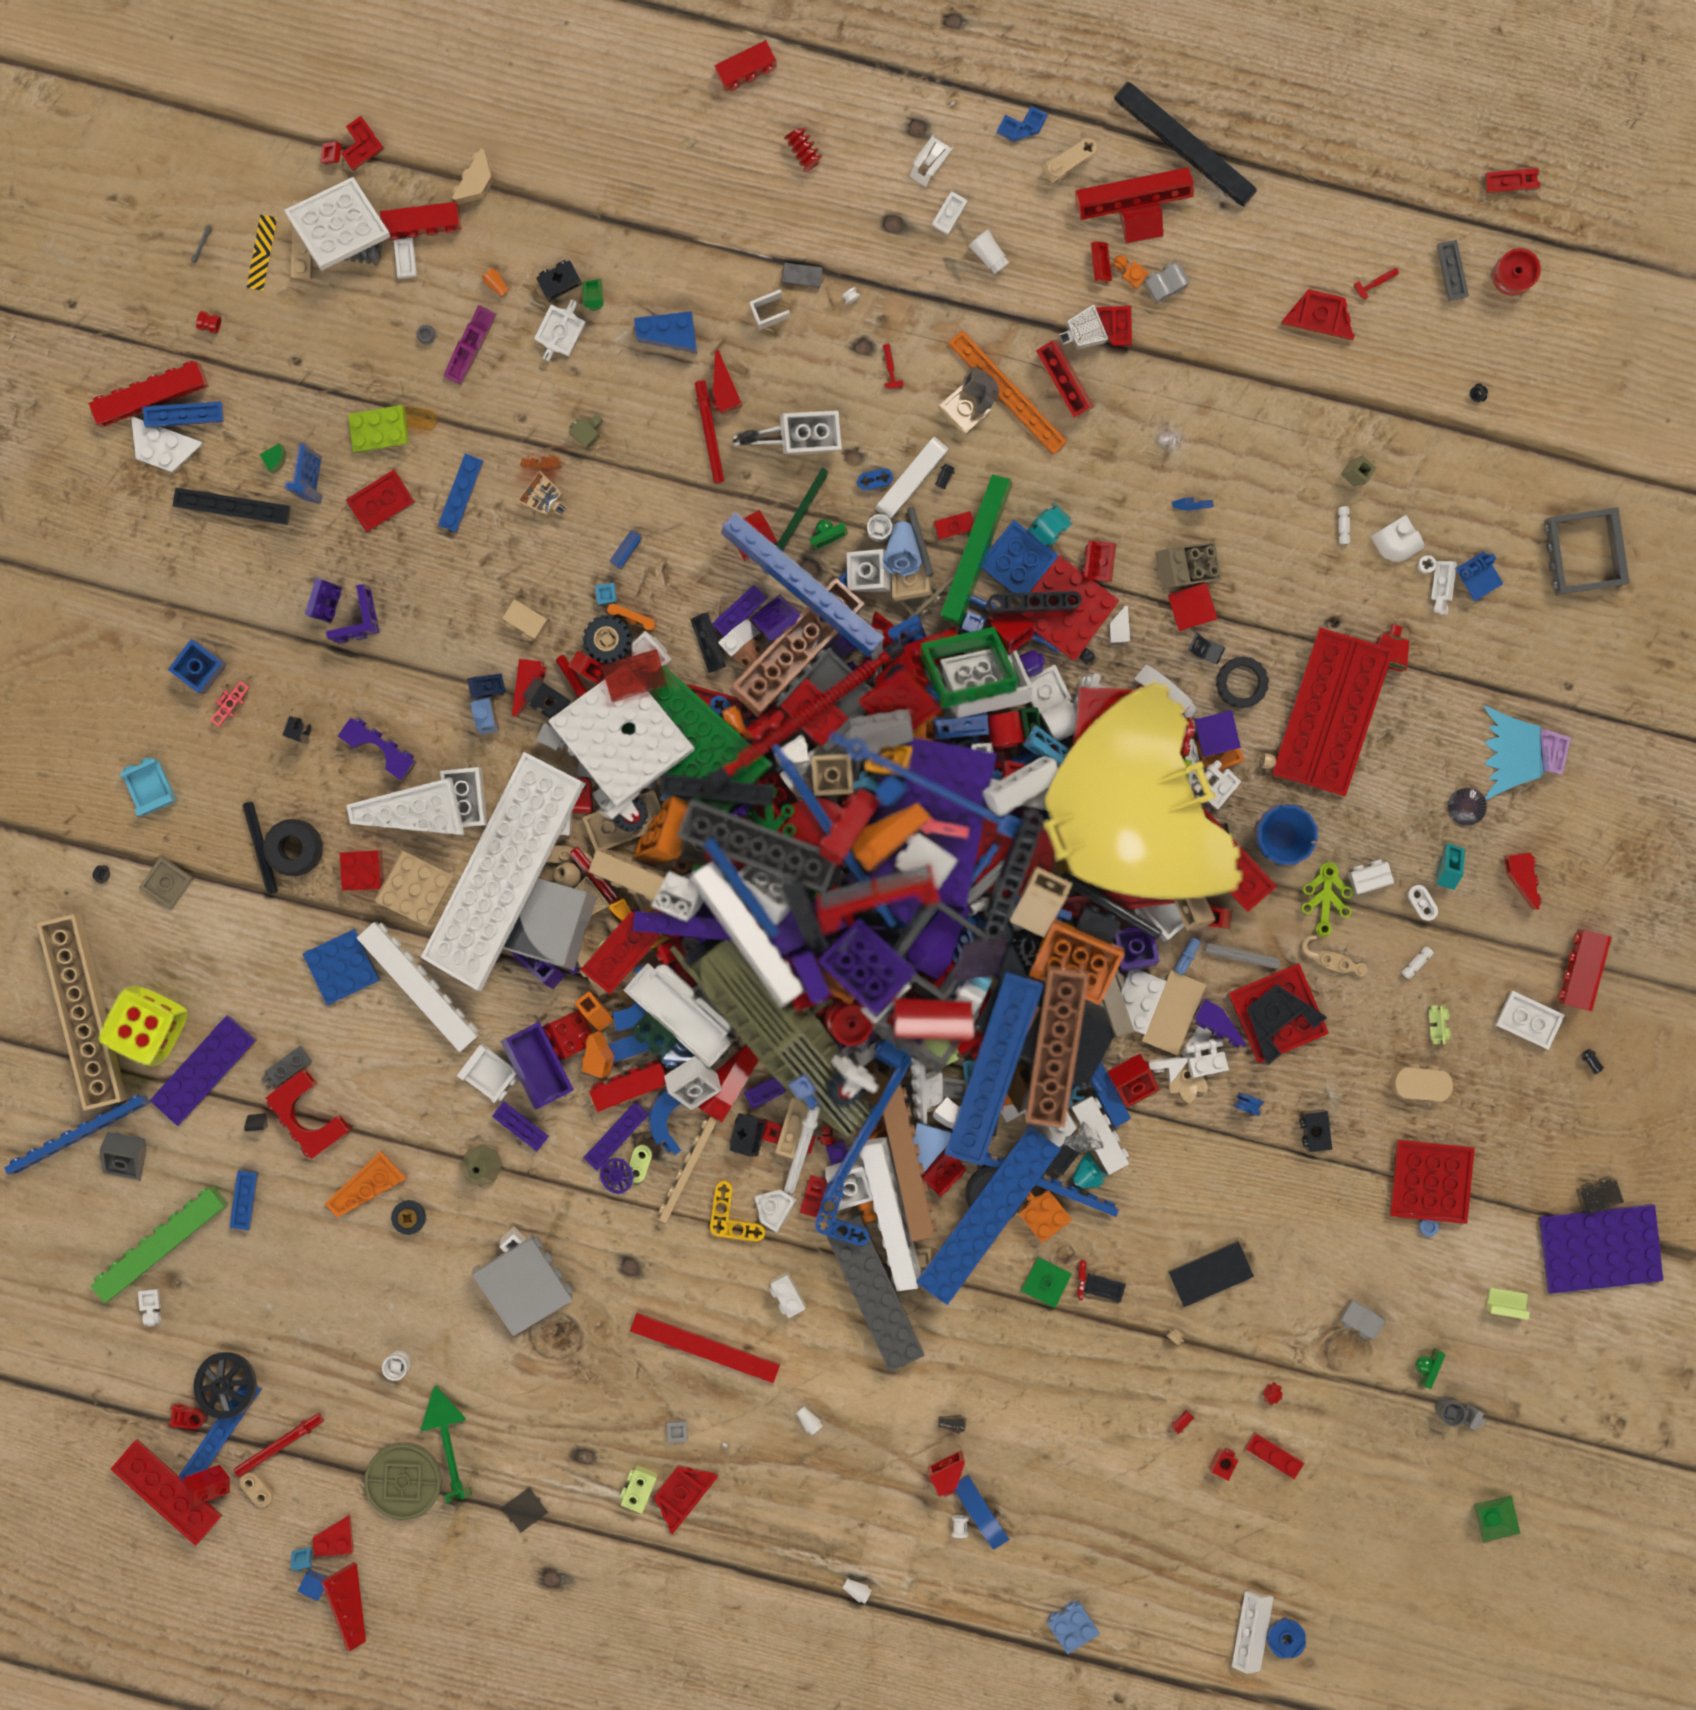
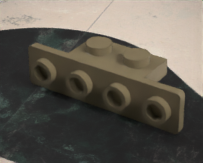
[899,575,955,619]

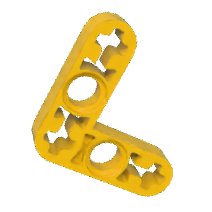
[710,1180,765,1241]

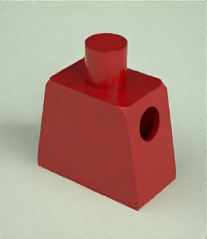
[986,614,1035,655]

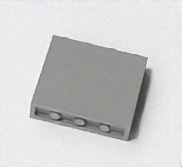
[472,1233,574,1336]

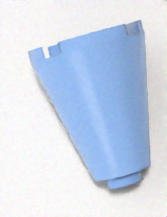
[883,521,922,576]

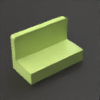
[1486,1287,1530,1320]

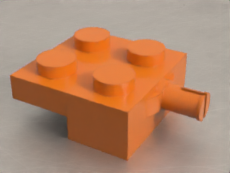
[1018,1189,1072,1244]

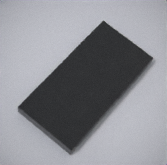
[1168,1241,1254,1307]

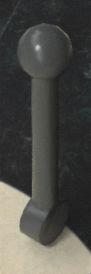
[191,225,212,263]

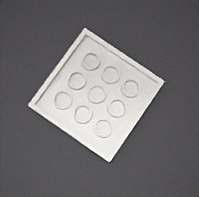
[284,177,390,271]

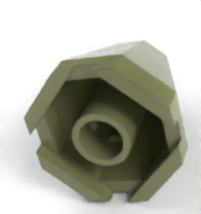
[460,1144,503,1186]

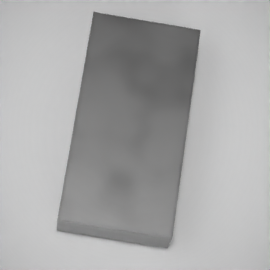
[782,263,823,288]

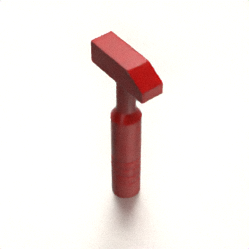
[1353,268,1399,300]
[883,344,904,389]

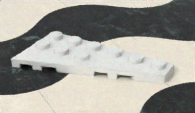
[346,778,465,835]

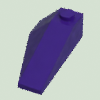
[906,904,970,980]

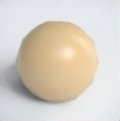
[554,862,581,888]

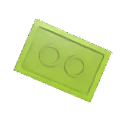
[348,405,409,453]

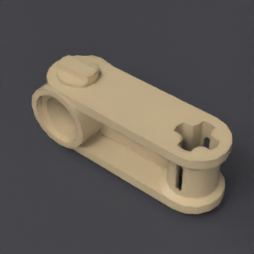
[1042,138,1097,184]

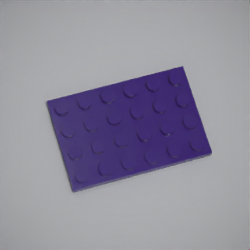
[1539,1204,1664,1294]

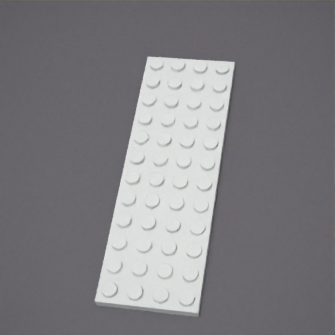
[421,752,585,991]

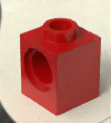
[1209,1448,1239,1481]

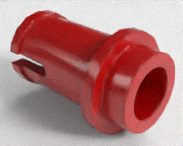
[1170,1410,1195,1435]

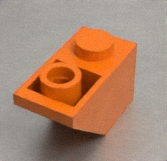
[575,990,614,1032]
[582,1031,614,1078]

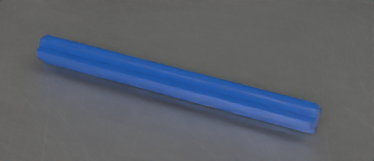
[704,838,779,938]

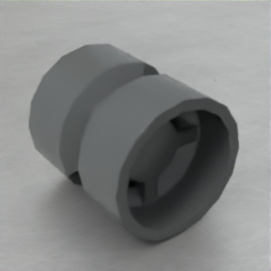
[1435,1396,1467,1427]

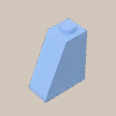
[913,1122,952,1172]

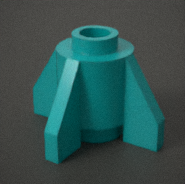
[1072,1152,1108,1189]

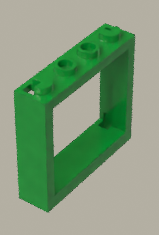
[920,627,1018,709]

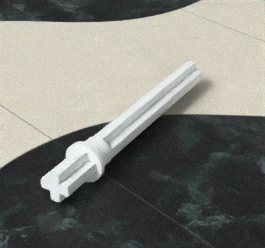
[784,1107,820,1194]

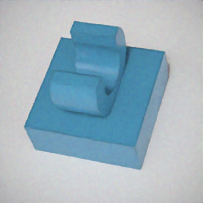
[853,771,881,794]
[290,1547,313,1572]

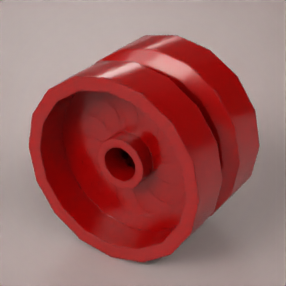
[1492,248,1541,296]
[824,999,874,1046]

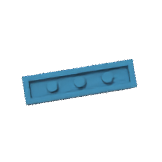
[1023,726,1070,769]

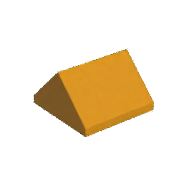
[865,745,913,776]

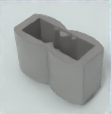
[1144,262,1190,304]
[1339,1299,1386,1340]

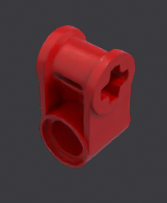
[572,777,593,814]
[168,1404,208,1429]

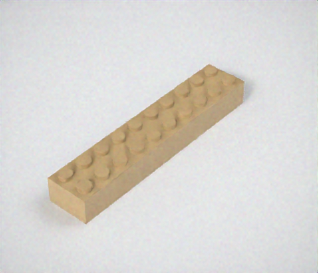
[37,913,127,1111]

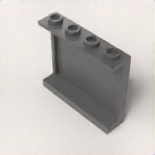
[776,647,872,753]

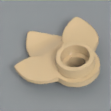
[1169,1065,1208,1104]

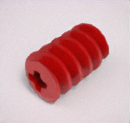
[784,128,823,172]

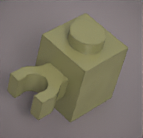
[569,413,604,450]

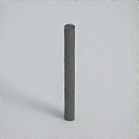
[907,507,934,577]

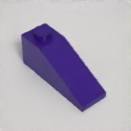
[510,951,566,989]

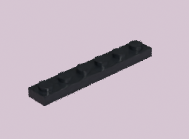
[172,487,291,526]
[660,774,775,806]

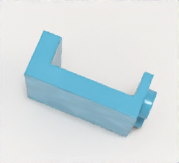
[119,757,177,817]

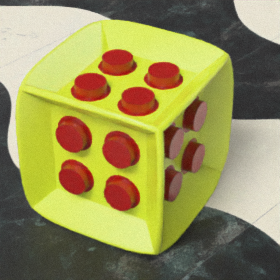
[99,985,188,1066]

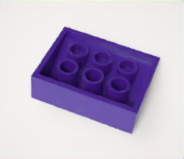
[818,919,916,1019]

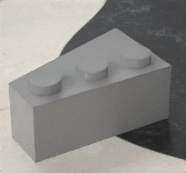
[851,710,913,760]

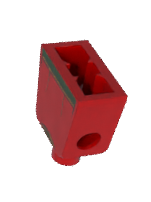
[1375,625,1409,672]

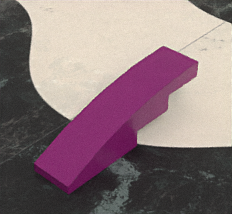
[443,305,497,385]

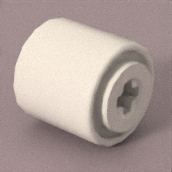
[1040,699,1077,742]

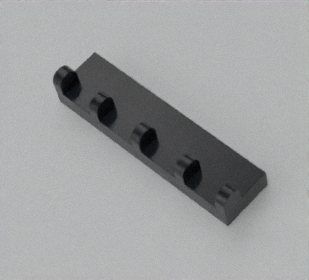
[781,877,832,956]

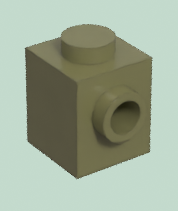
[1341,456,1376,487]

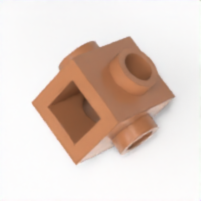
[733,638,765,670]

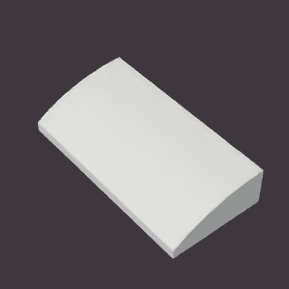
[1136,903,1185,942]

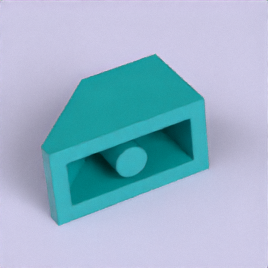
[1436,843,1465,890]

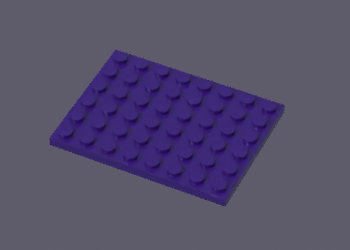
[857,738,997,907]

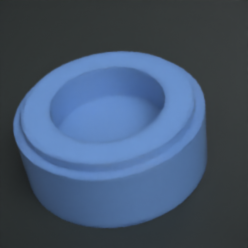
[1418,1219,1439,1237]

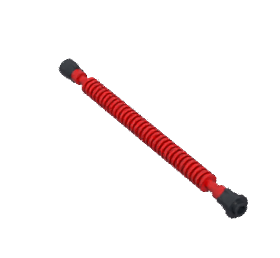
[707,640,904,789]

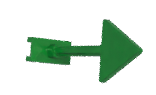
[421,1386,472,1503]

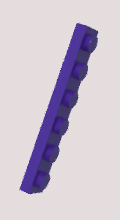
[633,911,733,941]

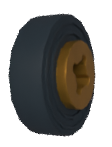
[391,1200,426,1235]

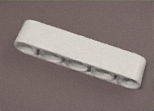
[875,436,949,520]

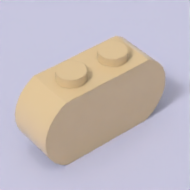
[1391,1063,1453,1102]

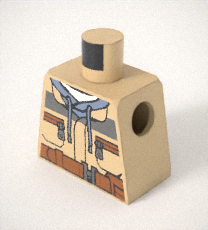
[518,471,568,517]

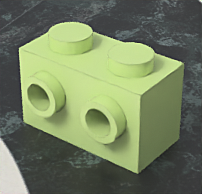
[619,1465,658,1514]

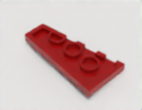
[321,1562,366,1651]

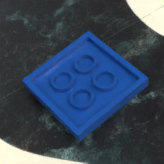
[982,520,1059,593]
[302,929,380,1005]

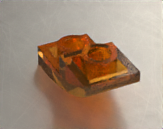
[520,455,563,471]

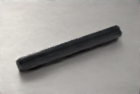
[242,802,278,895]

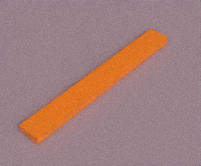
[948,330,1067,455]

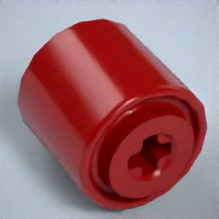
[987,711,1024,750]

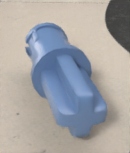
[1175,937,1202,975]

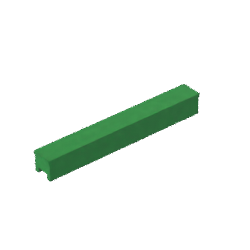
[941,474,1013,626]

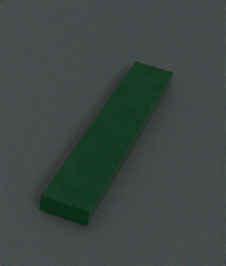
[776,467,828,552]

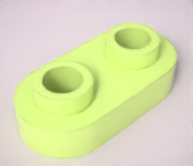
[627,1144,652,1183]

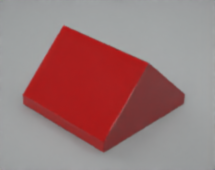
[1119,204,1164,244]

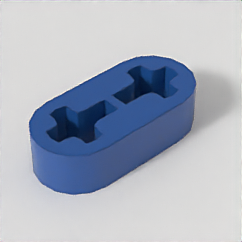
[857,468,893,491]

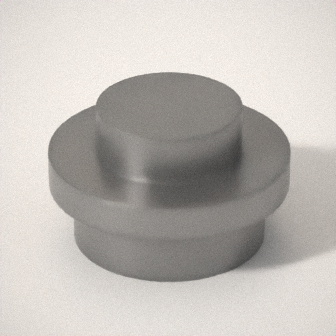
[417,325,436,344]

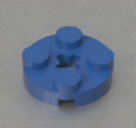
[1266,1617,1306,1659]

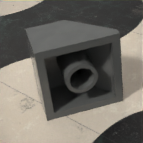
[100,1132,146,1180]

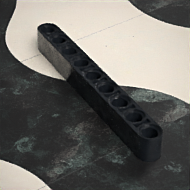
[1114,81,1257,207]

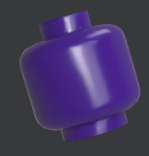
[1019,650,1046,678]

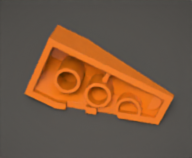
[852,803,931,871]

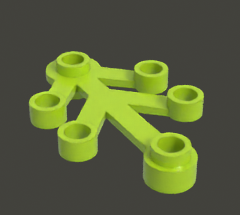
[1301,862,1353,937]

